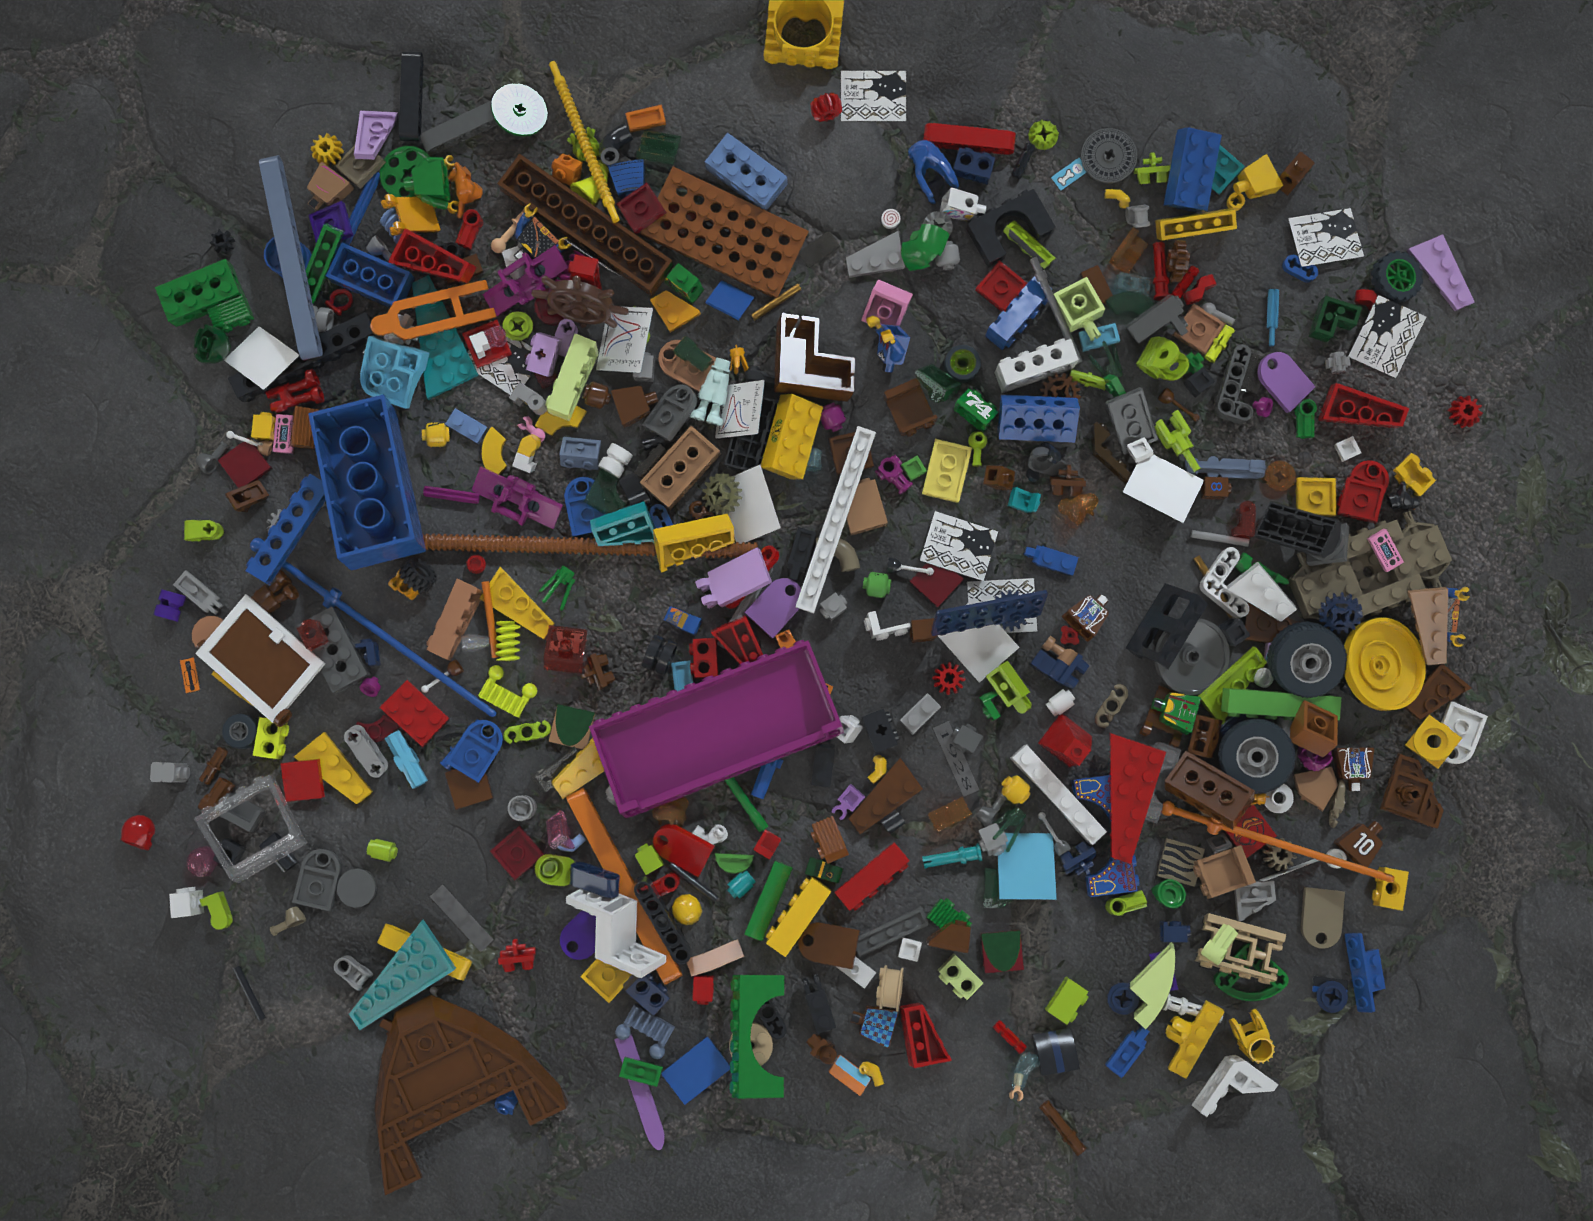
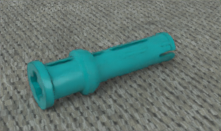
[922,843,982,869]

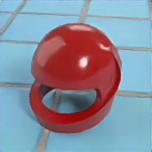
[121,815,155,851]

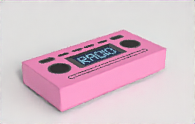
[273,414,294,454]
[1367,529,1404,572]

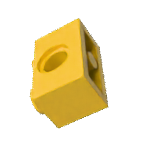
[1372,867,1409,911]

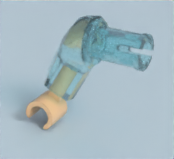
[1009,1052,1039,1101]

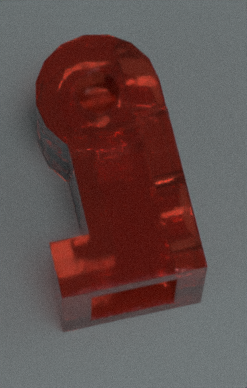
[1231,501,1256,539]

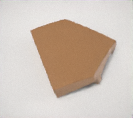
[1293,767,1338,812]

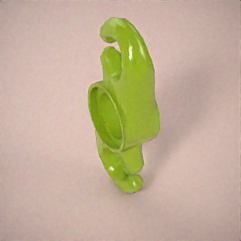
[503,720,551,744]

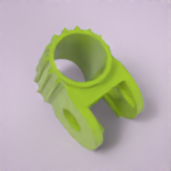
[1136,336,1189,381]

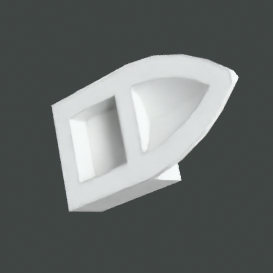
[502,246,526,280]

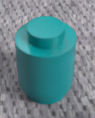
[727,871,756,899]

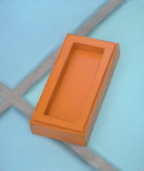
[625,105,666,133]

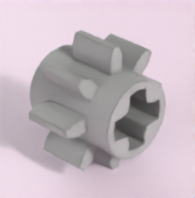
[1325,352,1350,374]

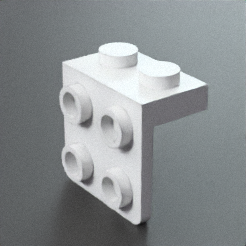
[864,611,911,641]

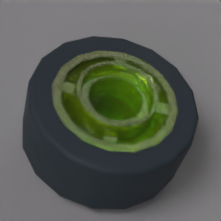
[944,345,981,383]

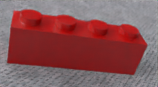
[834,842,910,911]

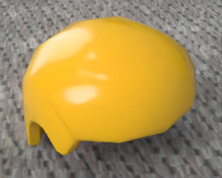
[672,894,702,925]

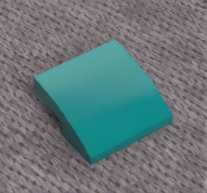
[1212,145,1245,195]

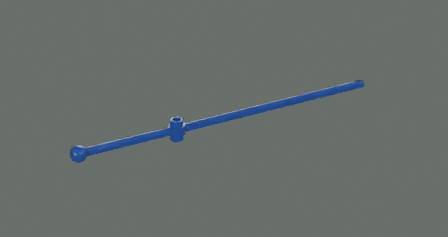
[250,538,497,717]

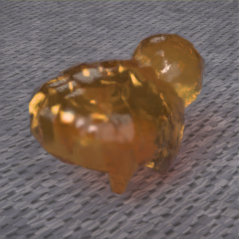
[1058,493,1099,525]
[652,797,689,827]

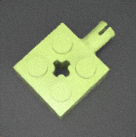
[1053,277,1105,341]

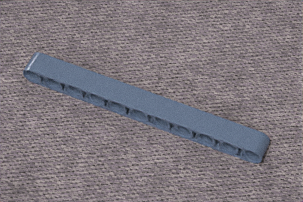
[259,155,323,360]

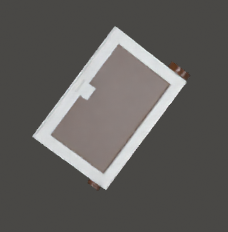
[195,594,325,727]

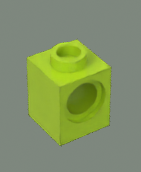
[635,843,664,875]

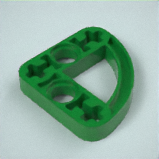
[1214,943,1289,1001]

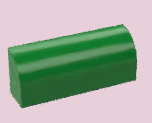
[744,860,793,941]

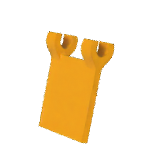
[381,194,440,236]

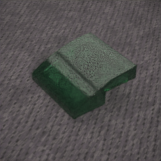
[637,130,681,165]

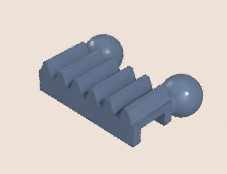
[615,1004,675,1059]

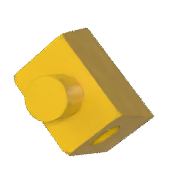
[1233,154,1283,199]

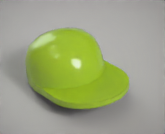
[535,854,575,886]

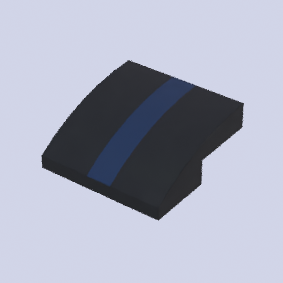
[1032,1028,1080,1076]

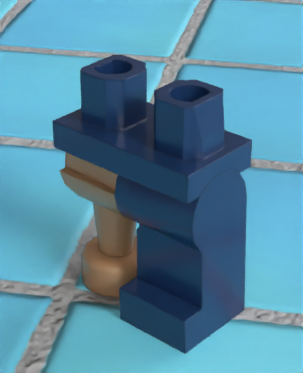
[1029,635,1089,689]

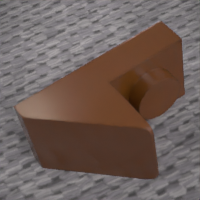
[225,480,269,513]

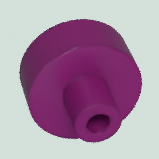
[1253,397,1273,417]
[360,677,381,697]

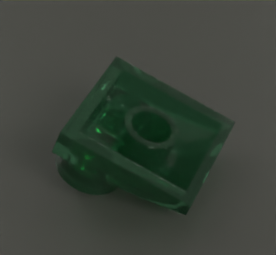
[915,364,962,403]

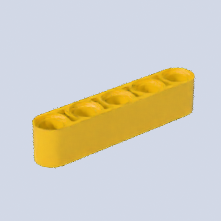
[377,924,472,981]

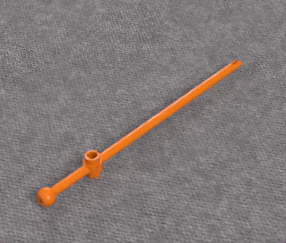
[1161,801,1395,883]

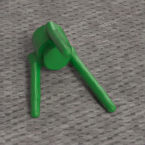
[539,566,576,611]

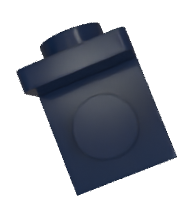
[355,639,381,667]

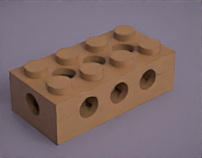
[640,426,721,510]

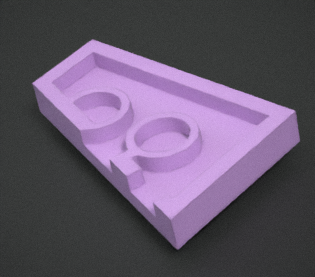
[354,111,399,160]

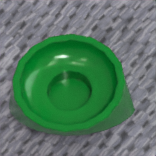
[1151,879,1186,909]

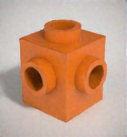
[551,154,583,186]

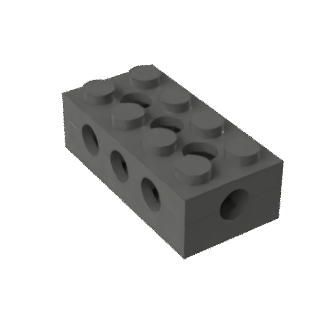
[298,607,373,694]

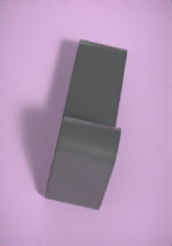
[1214,344,1253,424]

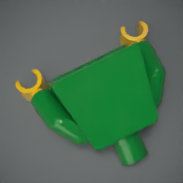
[404,155,458,214]

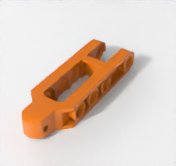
[370,280,497,341]

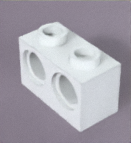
[169,887,204,918]

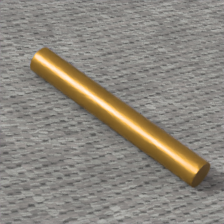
[751,284,801,321]

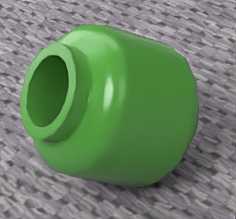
[863,572,891,598]

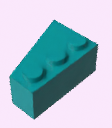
[590,501,655,546]

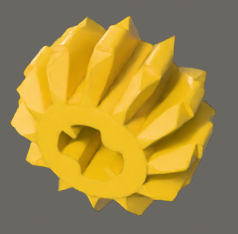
[311,133,344,167]

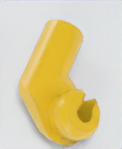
[1104,189,1130,208]
[859,1062,884,1087]

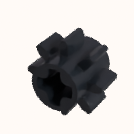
[209,229,235,254]

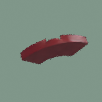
[349,715,399,743]

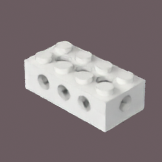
[994,338,1079,393]

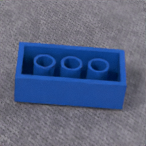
[1163,127,1222,212]
[326,243,415,308]

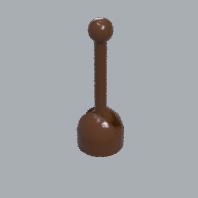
[1158,387,1200,422]

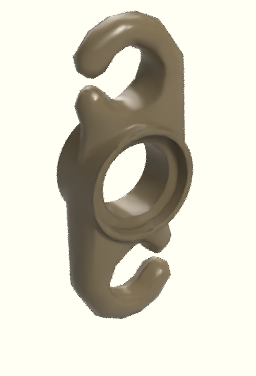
[1095,684,1128,728]
[1329,780,1345,828]

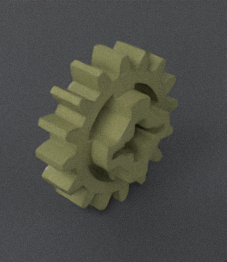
[702,474,742,515]

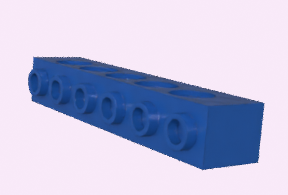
[245,474,326,585]

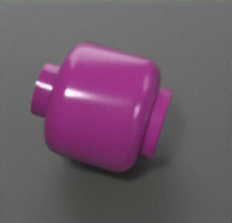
[820,402,846,432]

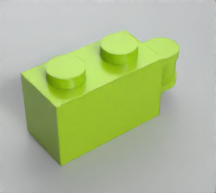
[986,661,1032,713]

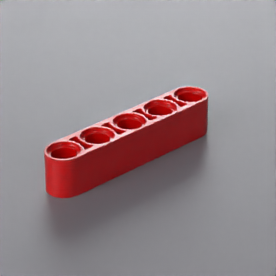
[923,123,1016,155]

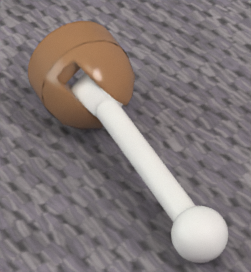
[226,431,273,456]

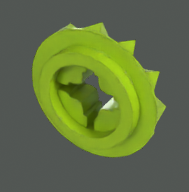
[1028,120,1059,150]
[503,311,533,342]

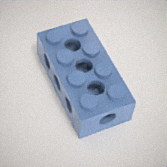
[705,133,788,211]

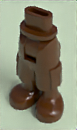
[251,569,299,614]

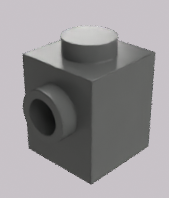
[951,724,983,754]

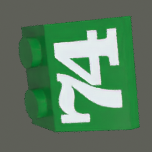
[953,389,998,432]

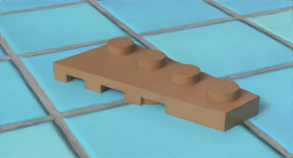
[1407,587,1448,665]

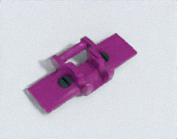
[482,245,569,316]
[471,467,563,529]

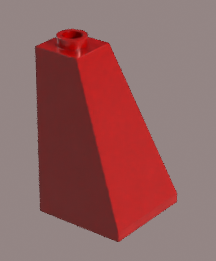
[1038,714,1092,767]

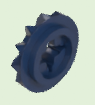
[1316,981,1348,1013]
[1107,983,1139,1015]

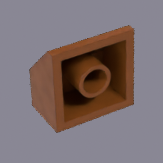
[1290,700,1338,757]

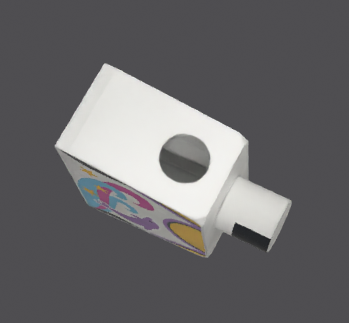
[940,187,986,221]

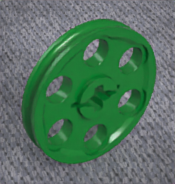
[380,146,430,197]

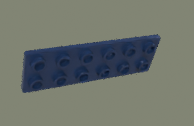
[931,590,1048,636]

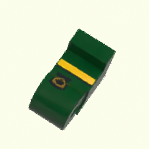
[805,856,844,883]

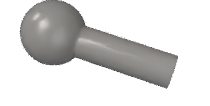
[1201,303,1236,326]

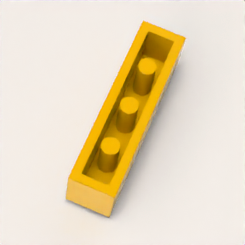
[1155,209,1237,240]

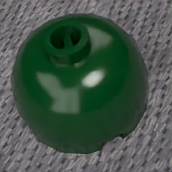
[194,325,231,364]

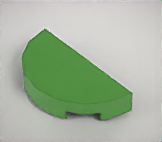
[715,853,754,874]

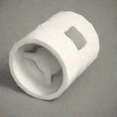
[598,443,633,479]

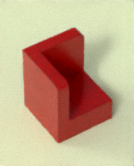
[753,829,781,860]

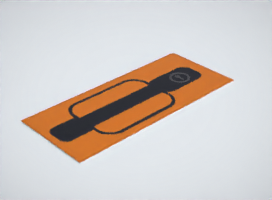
[180,658,200,693]

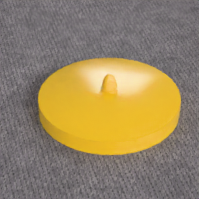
[1344,618,1426,711]

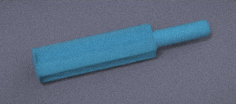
[1267,289,1279,347]

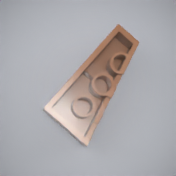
[427,579,483,661]

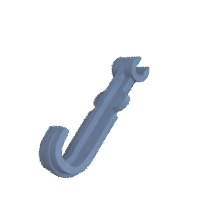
[1185,456,1266,479]

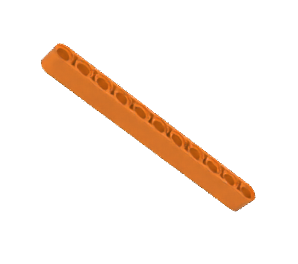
[566,787,683,985]

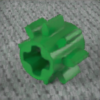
[1185,352,1204,375]

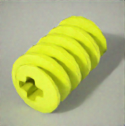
[495,621,521,661]

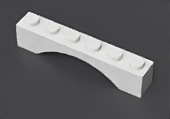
[1010,745,1107,845]

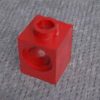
[693,975,714,1005]

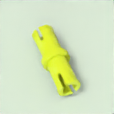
[1204,325,1235,363]

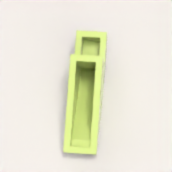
[1130,942,1175,1029]

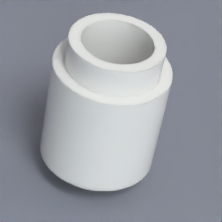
[1046,689,1075,716]

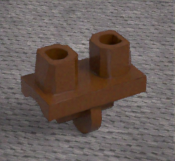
[1049,465,1086,496]
[581,653,615,691]
[806,1034,837,1065]

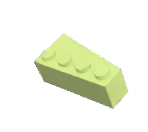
[545,333,599,421]

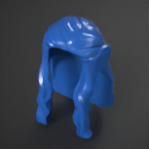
[908,140,959,204]

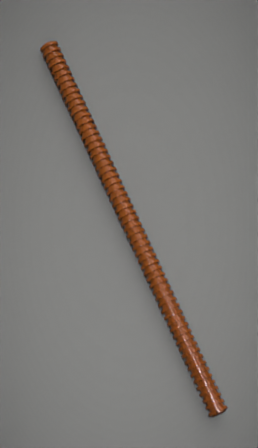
[422,533,758,559]

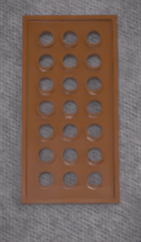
[641,167,809,298]

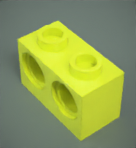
[253,717,289,759]

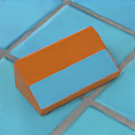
[828,1055,872,1096]

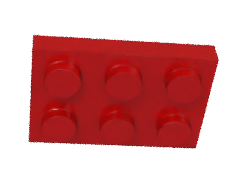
[380,680,450,747]

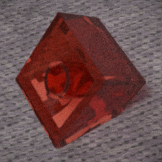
[543,625,587,674]

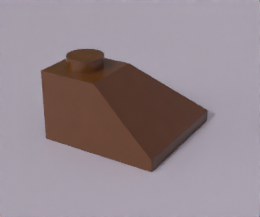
[926,920,971,953]

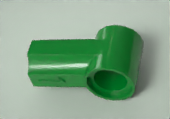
[1294,399,1317,439]

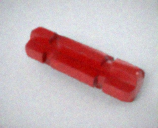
[1171,266,1199,298]
[993,1020,1027,1054]

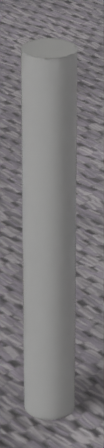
[1191,530,1249,547]

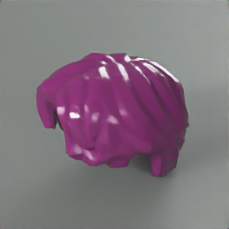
[1297,746,1333,771]

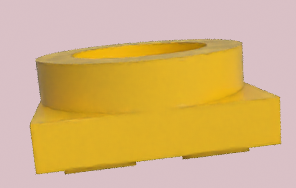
[1405,715,1462,769]

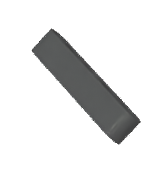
[420,100,498,155]

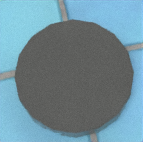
[337,868,377,908]

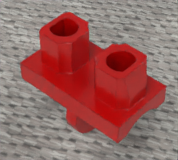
[498,939,536,972]

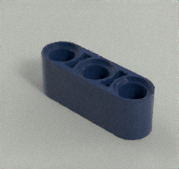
[570,862,620,898]

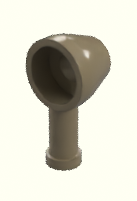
[270,907,306,936]

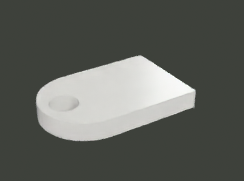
[1434,701,1488,764]

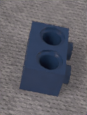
[953,147,996,185]
[623,973,670,1016]

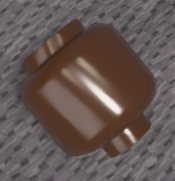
[582,382,611,409]

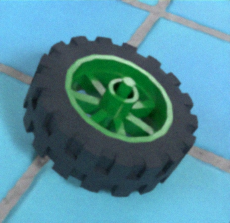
[1371,251,1423,304]

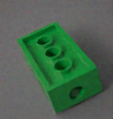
[155,259,245,327]

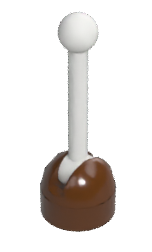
[421,659,464,693]

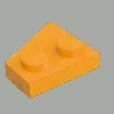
[650,290,701,333]

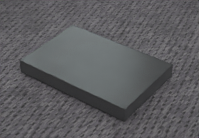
[1105,387,1158,454]

